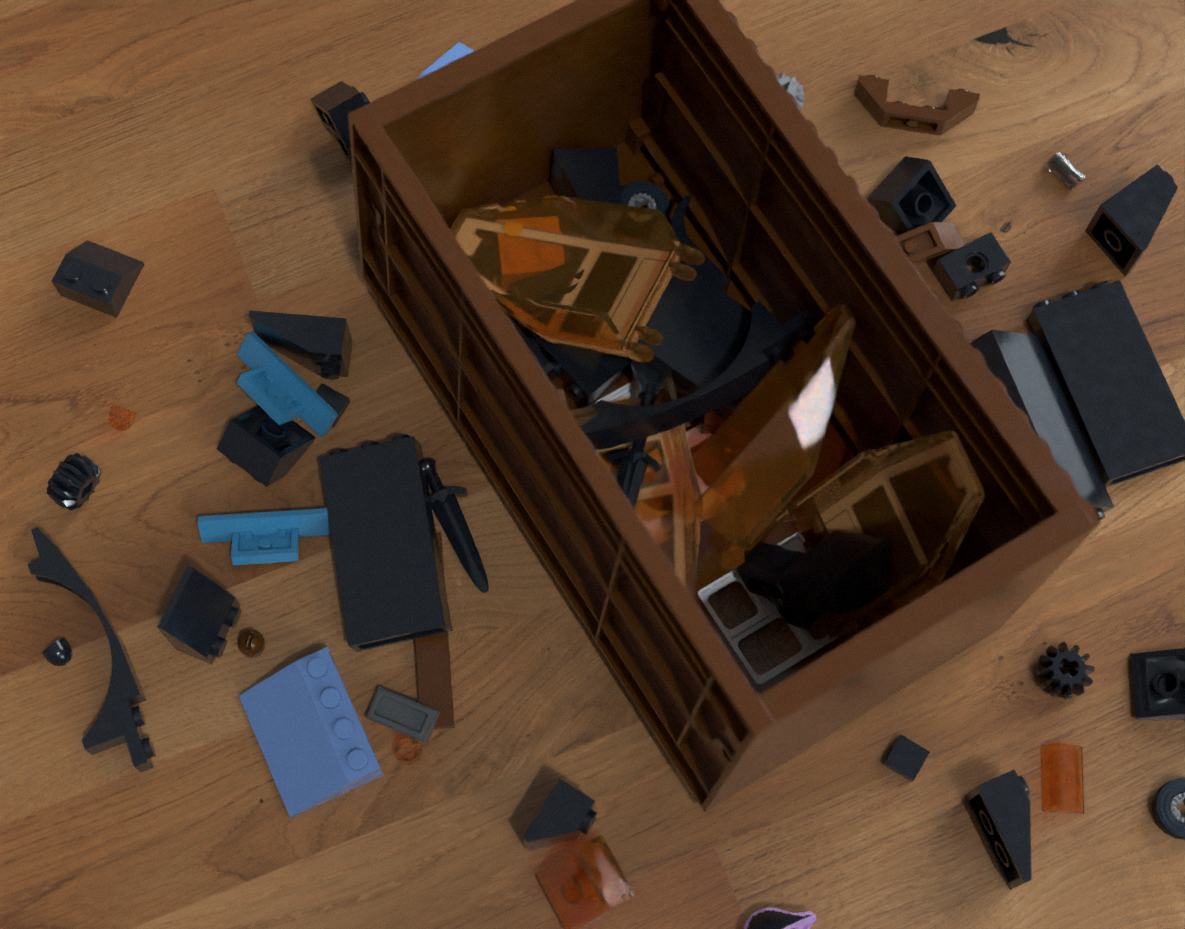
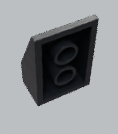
[249,310,353,380]
[157,565,241,665]
[1130,648,1185,720]
[964,769,1031,890]

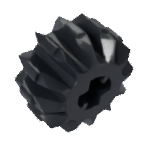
[47,453,101,511]
[1036,642,1095,700]

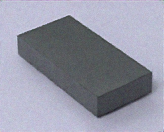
[365,687,441,743]

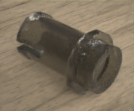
[1046,151,1086,190]

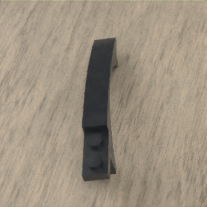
[580,301,821,451]
[28,527,156,772]

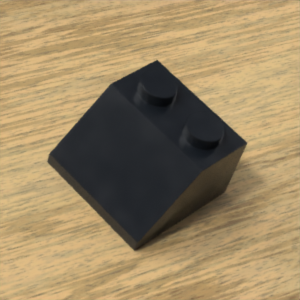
[867,156,957,235]
[52,240,145,318]
[217,405,316,487]
[523,779,597,851]

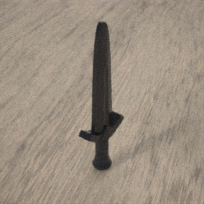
[608,437,661,509]
[424,458,489,593]

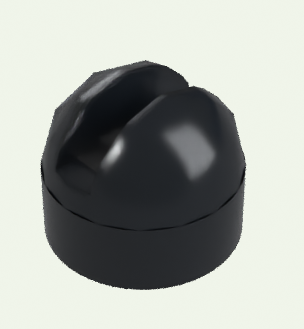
[42,638,72,666]

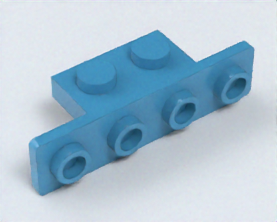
[236,332,338,437]
[197,508,331,565]

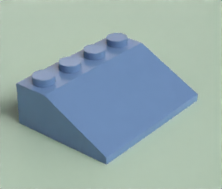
[239,647,384,818]

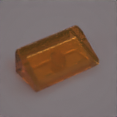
[1040,742,1084,814]

